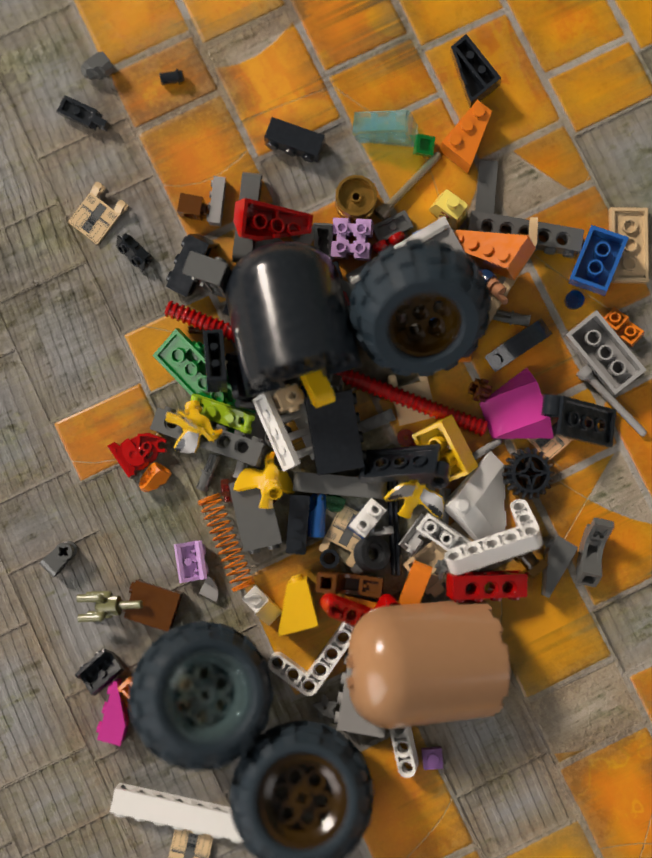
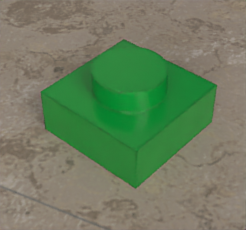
[413,134,435,157]

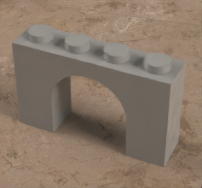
[334,652,385,738]

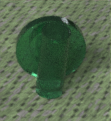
[326,494,346,513]

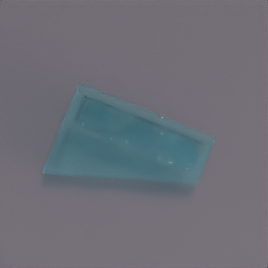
[352,110,418,147]

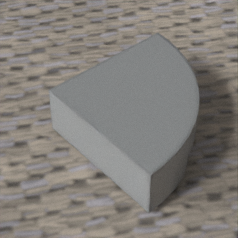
[369,526,394,537]
[199,575,219,602]

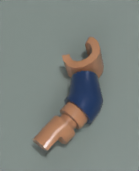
[478,267,508,305]

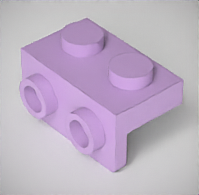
[174,540,209,583]

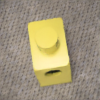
[428,189,469,231]

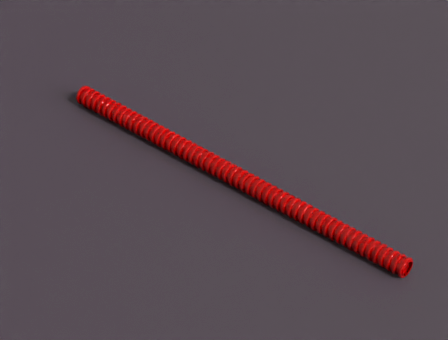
[165,300,488,437]

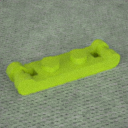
[191,394,256,434]

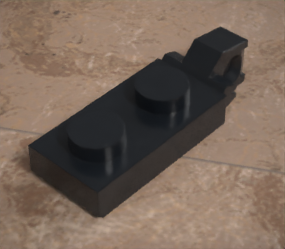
[56,95,110,132]

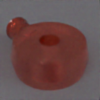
[397,429,417,447]
[221,479,231,503]

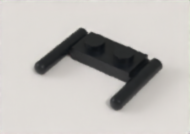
[225,353,256,411]

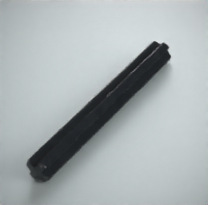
[387,481,402,576]

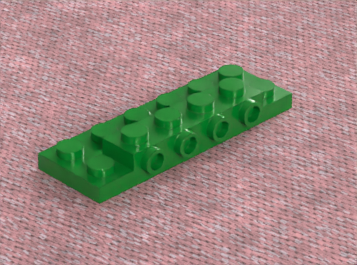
[152,328,257,433]

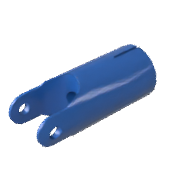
[307,493,326,538]

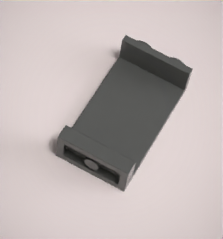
[229,482,283,554]

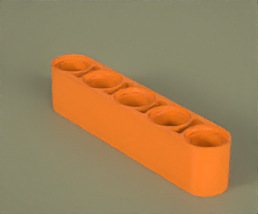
[398,560,433,605]

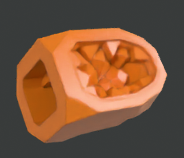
[139,462,172,492]

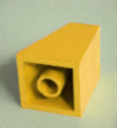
[278,574,319,636]

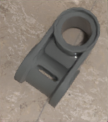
[39,541,77,577]

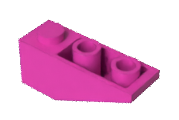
[96,678,129,746]

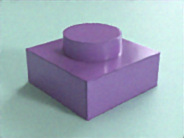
[421,746,443,770]

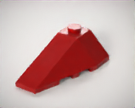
[233,198,313,241]

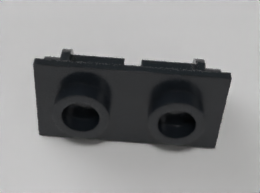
[116,233,153,272]

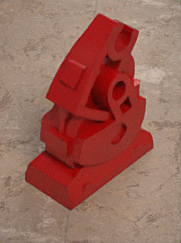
[107,433,167,479]

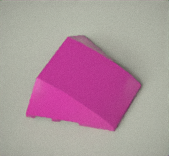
[479,368,554,439]

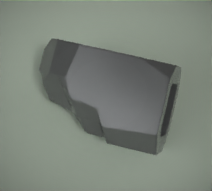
[81,52,115,80]

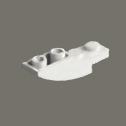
[416,513,482,572]

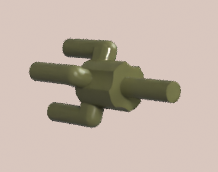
[76,591,143,622]

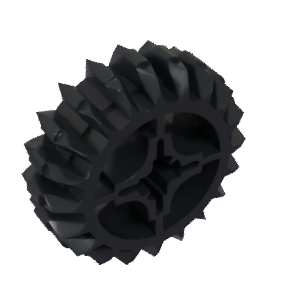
[502,447,555,500]

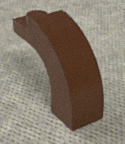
[315,571,384,598]

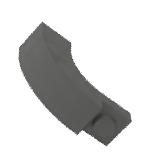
[576,517,614,588]

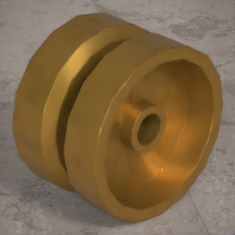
[335,175,377,224]

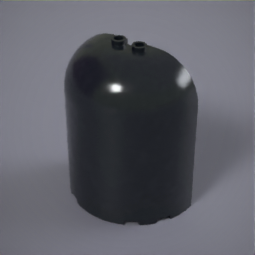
[225,241,363,398]

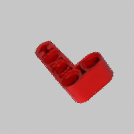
[320,593,401,626]

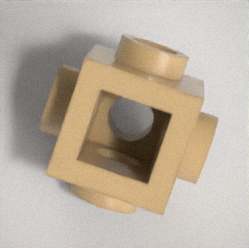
[272,384,305,414]

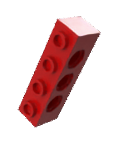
[446,570,528,603]

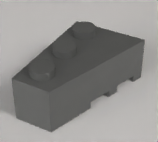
[182,251,232,299]

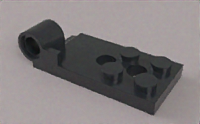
[541,394,616,447]
[359,444,451,489]

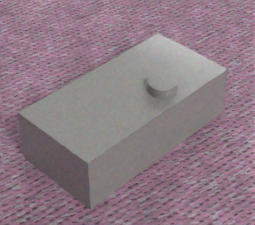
[563,310,646,395]

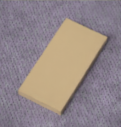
[609,207,649,283]

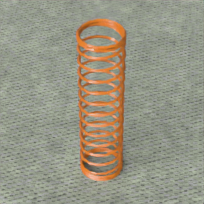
[197,493,255,592]

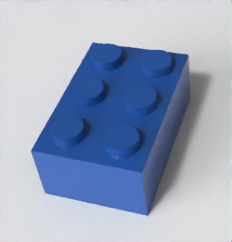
[569,225,629,296]

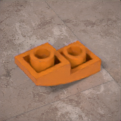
[604,307,644,348]

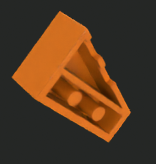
[439,99,492,174]

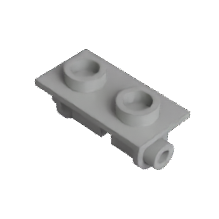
[398,513,427,555]

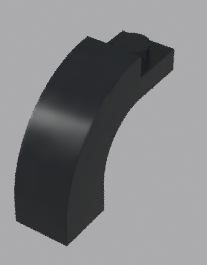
[485,318,552,372]

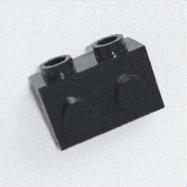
[75,649,125,696]

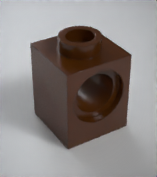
[177,193,207,221]

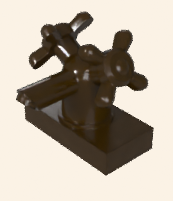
[513,550,549,578]

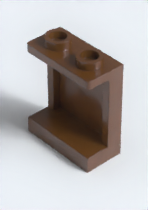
[123,579,183,632]

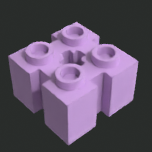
[331,218,374,261]

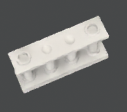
[252,383,314,471]

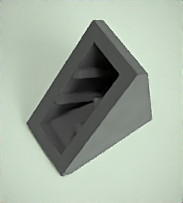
[313,223,336,259]

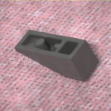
[541,535,578,598]

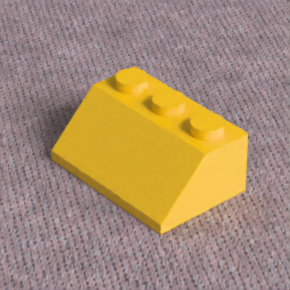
[412,415,478,482]

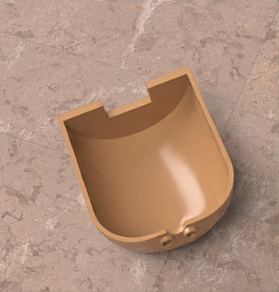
[346,599,509,729]

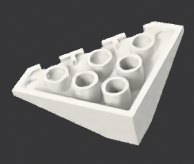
[444,451,507,541]

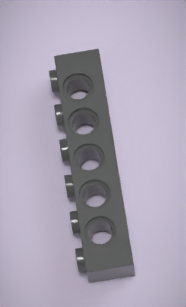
[466,210,584,258]
[150,406,268,468]

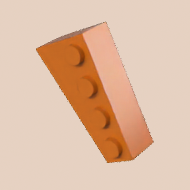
[454,230,536,281]

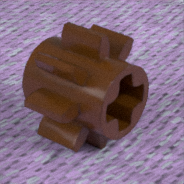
[468,378,492,402]

